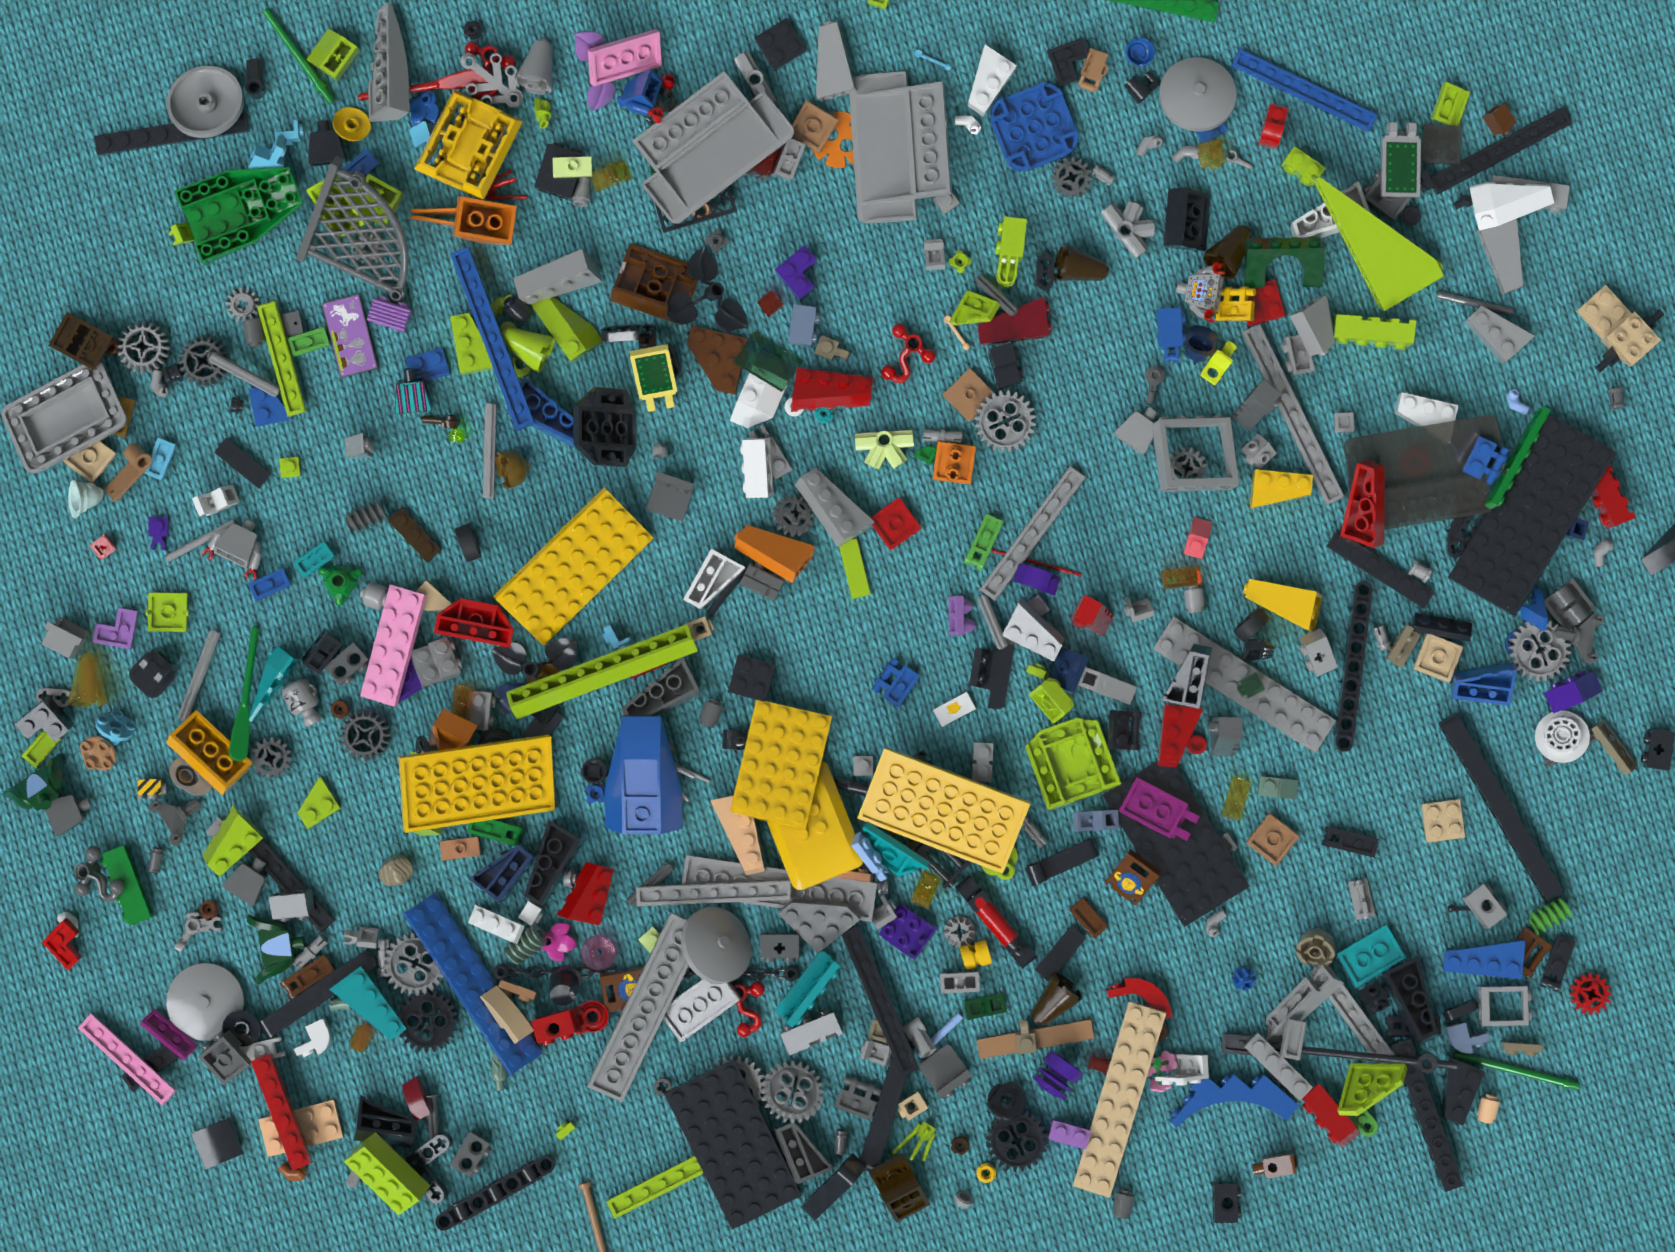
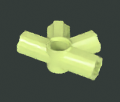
[855,430,914,470]

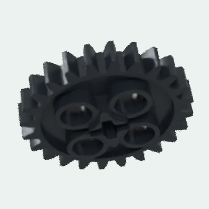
[397,990,459,1053]
[986,1110,1048,1172]

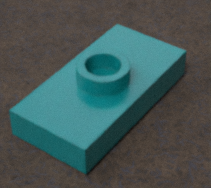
[293,540,336,579]

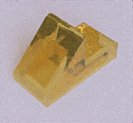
[590,161,631,193]
[910,871,941,909]

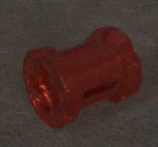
[1087,1053,1111,1075]

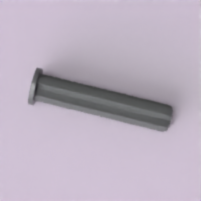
[425,1093,441,1152]

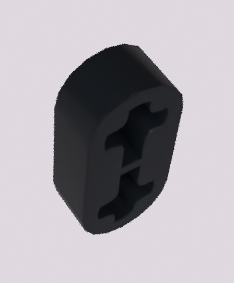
[1036,253,1054,291]
[1442,999,1479,1022]

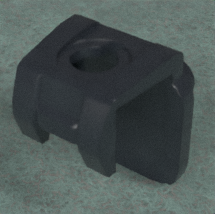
[129,647,180,698]

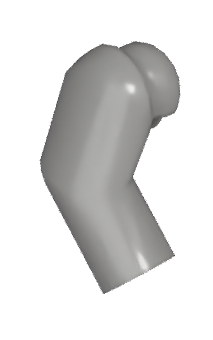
[1172,145,1201,163]
[151,370,169,397]
[1593,540,1613,567]
[1206,909,1227,937]

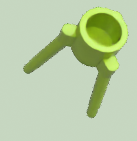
[892,1121,936,1162]

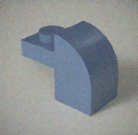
[1073,810,1119,832]
[1444,1021,1490,1053]

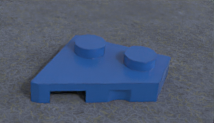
[249,387,293,427]

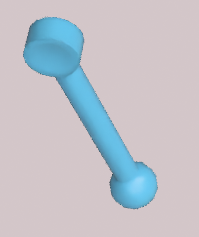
[915,50,952,71]

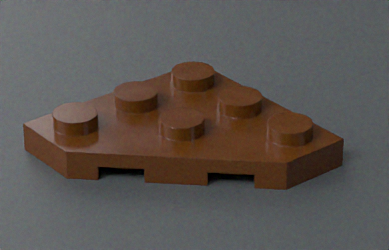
[687,326,748,395]

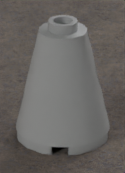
[514,39,553,95]

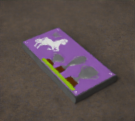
[322,294,378,378]

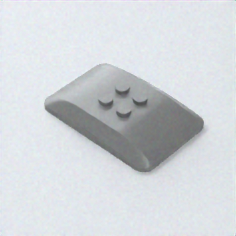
[2,362,127,474]

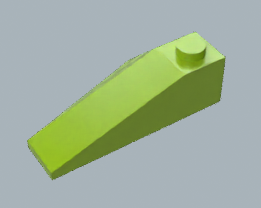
[530,297,603,363]

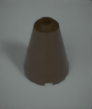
[1203,225,1252,279]
[1054,242,1109,281]
[1031,972,1083,1025]

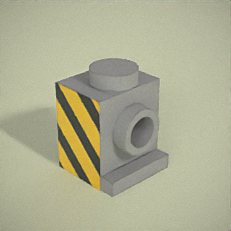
[138,779,168,799]

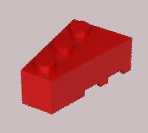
[1157,704,1203,768]
[556,862,614,925]
[1302,1084,1360,1148]

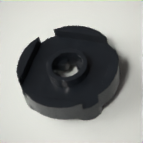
[988,1082,1027,1122]

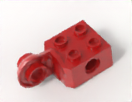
[531,1000,609,1046]

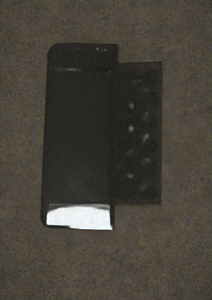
[1343,415,1504,530]

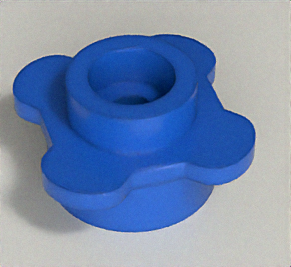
[586,784,605,803]

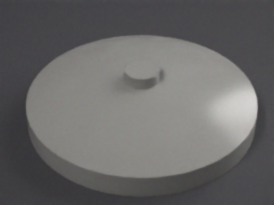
[1159,57,1236,132]
[166,66,244,138]
[681,907,751,984]
[166,963,245,1041]

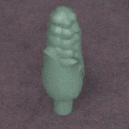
[491,1051,507,1091]

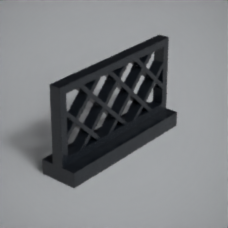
[654,186,737,233]

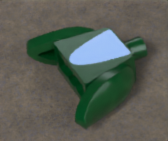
[3,754,64,811]
[247,914,306,985]

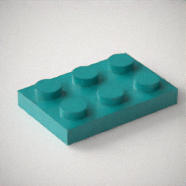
[1336,924,1406,987]

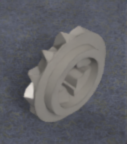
[944,916,975,947]

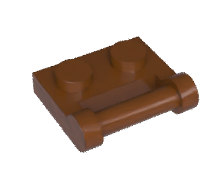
[1515,927,1553,978]

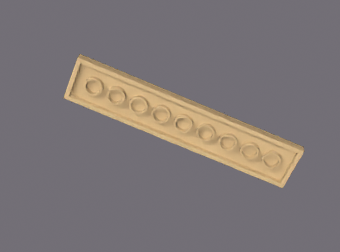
[1073,1001,1167,1198]

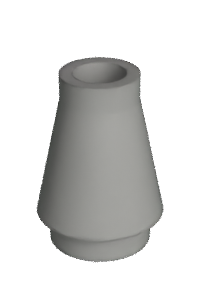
[572,177,591,207]

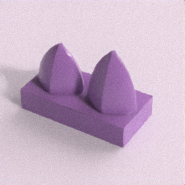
[949,596,978,635]

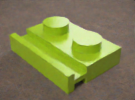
[1431,82,1470,129]

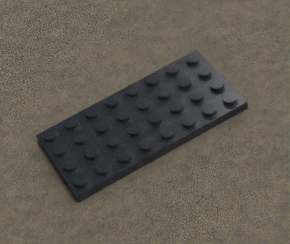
[1102,762,1250,927]
[664,1058,802,1230]

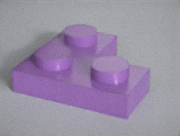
[93,608,139,649]

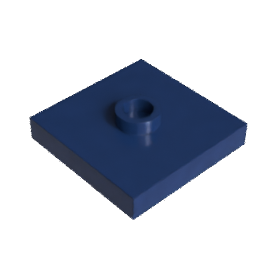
[1049,647,1089,693]

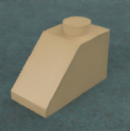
[416,580,452,611]

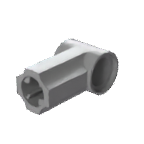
[902,1017,937,1058]

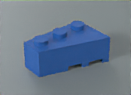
[1450,662,1517,706]

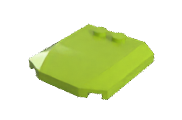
[1025,718,1121,810]

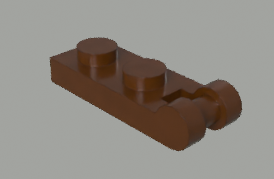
[279,954,335,1000]

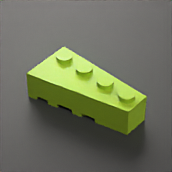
[1333,314,1416,350]

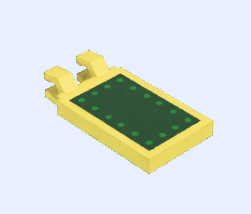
[629,344,677,412]

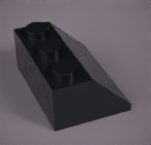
[1163,188,1211,252]

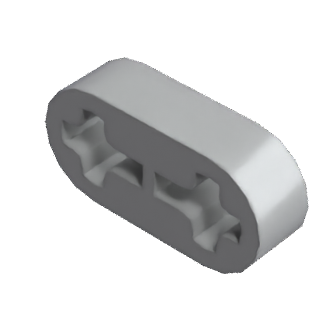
[36,688,74,707]

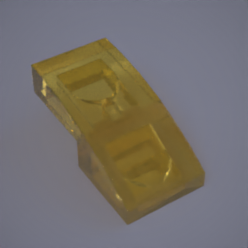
[1221,777,1251,821]

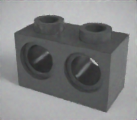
[325,642,370,685]
[450,1130,492,1177]

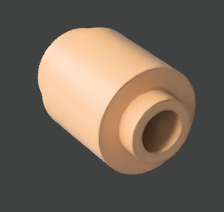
[1477,1094,1500,1124]

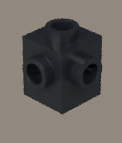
[1358,981,1391,1016]

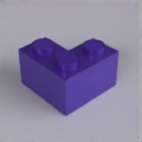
[775,245,817,301]
[1544,670,1603,714]

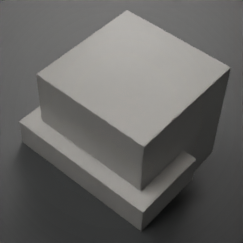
[42,617,89,659]

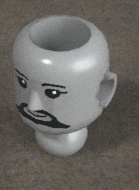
[282,678,321,727]

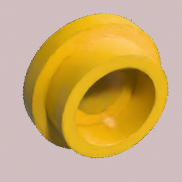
[977,1163,996,1183]

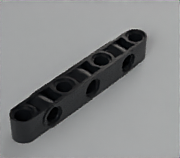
[435,1154,556,1231]

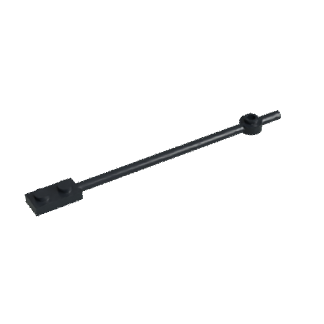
[1221,1032,1457,1073]

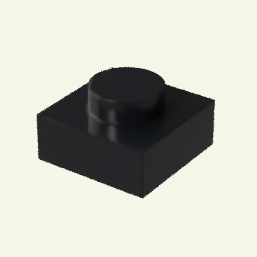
[1420,170,1435,194]

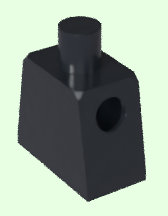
[308,120,347,167]

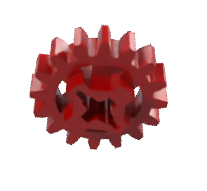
[1568,973,1612,1015]

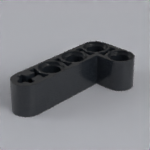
[1024,838,1100,886]
[801,1153,867,1221]

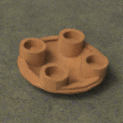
[80,736,116,771]

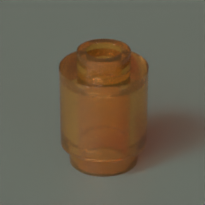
[349,1023,375,1053]

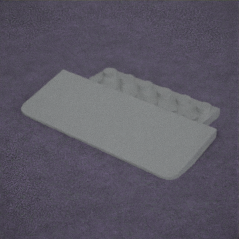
[632,71,794,224]
[849,71,952,224]

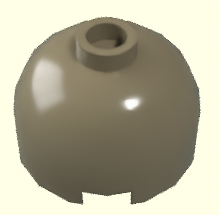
[1296,929,1335,968]

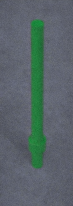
[262,8,335,105]

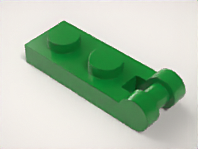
[467,820,524,846]

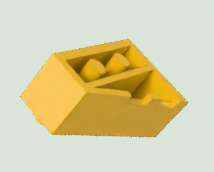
[1249,469,1313,509]

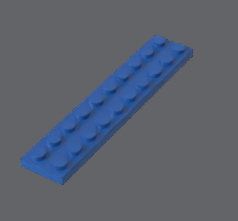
[403,892,543,1075]

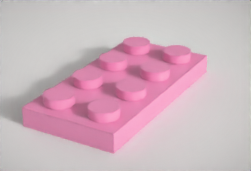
[588,29,662,86]

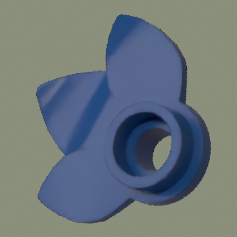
[409,91,440,126]

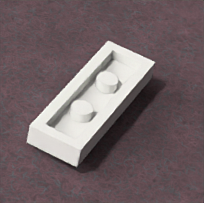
[468,905,524,944]

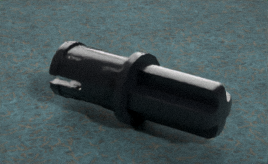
[833,777,870,797]

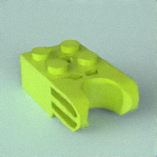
[995,216,1027,289]

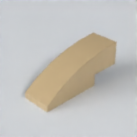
[480,986,534,1044]

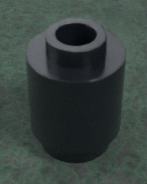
[503,296,531,324]

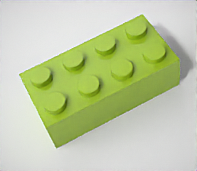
[344,1132,430,1215]

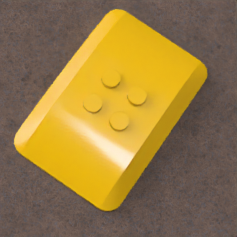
[767,761,864,890]

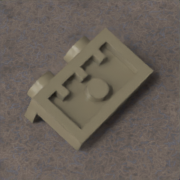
[1384,625,1420,668]

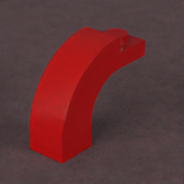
[1106,977,1172,1018]

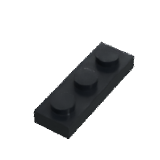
[1413,612,1472,642]

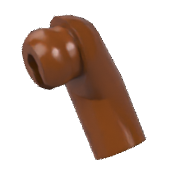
[278,1163,307,1181]

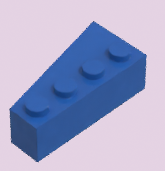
[507,376,576,448]
[1443,939,1525,979]

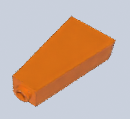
[734,525,815,583]

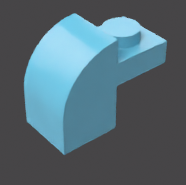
[248,135,286,169]

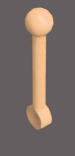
[944,316,970,350]

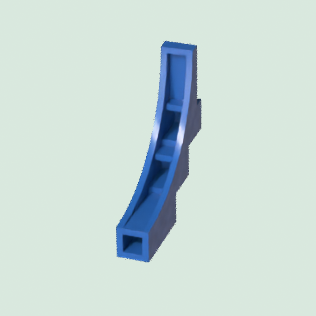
[1169,1073,1299,1127]

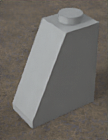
[1290,295,1335,356]

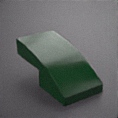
[963,993,1007,1020]

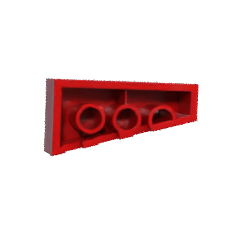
[1340,460,1384,548]

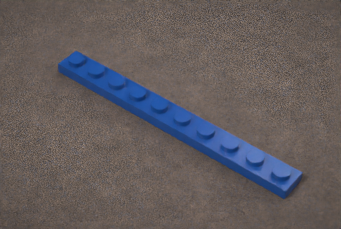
[450,247,535,431]

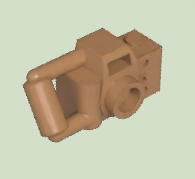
[1078,47,1108,92]

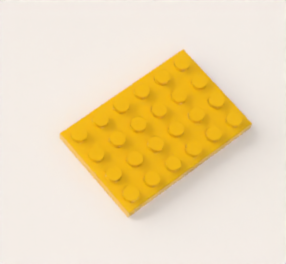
[730,700,832,830]

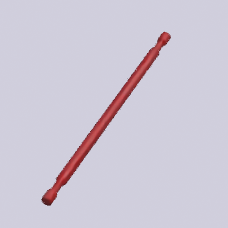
[992,549,1082,577]

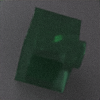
[1237,672,1265,699]

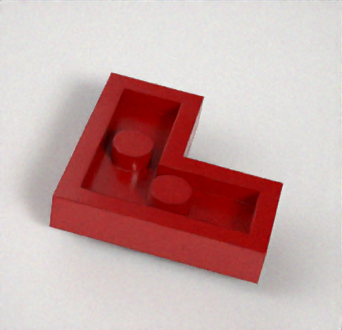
[42,918,82,970]

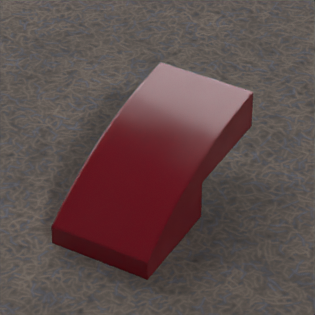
[402,1076,434,1121]

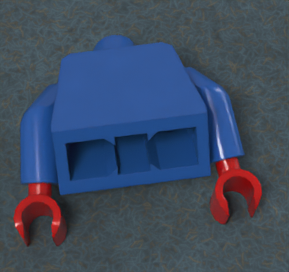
[617,69,674,123]

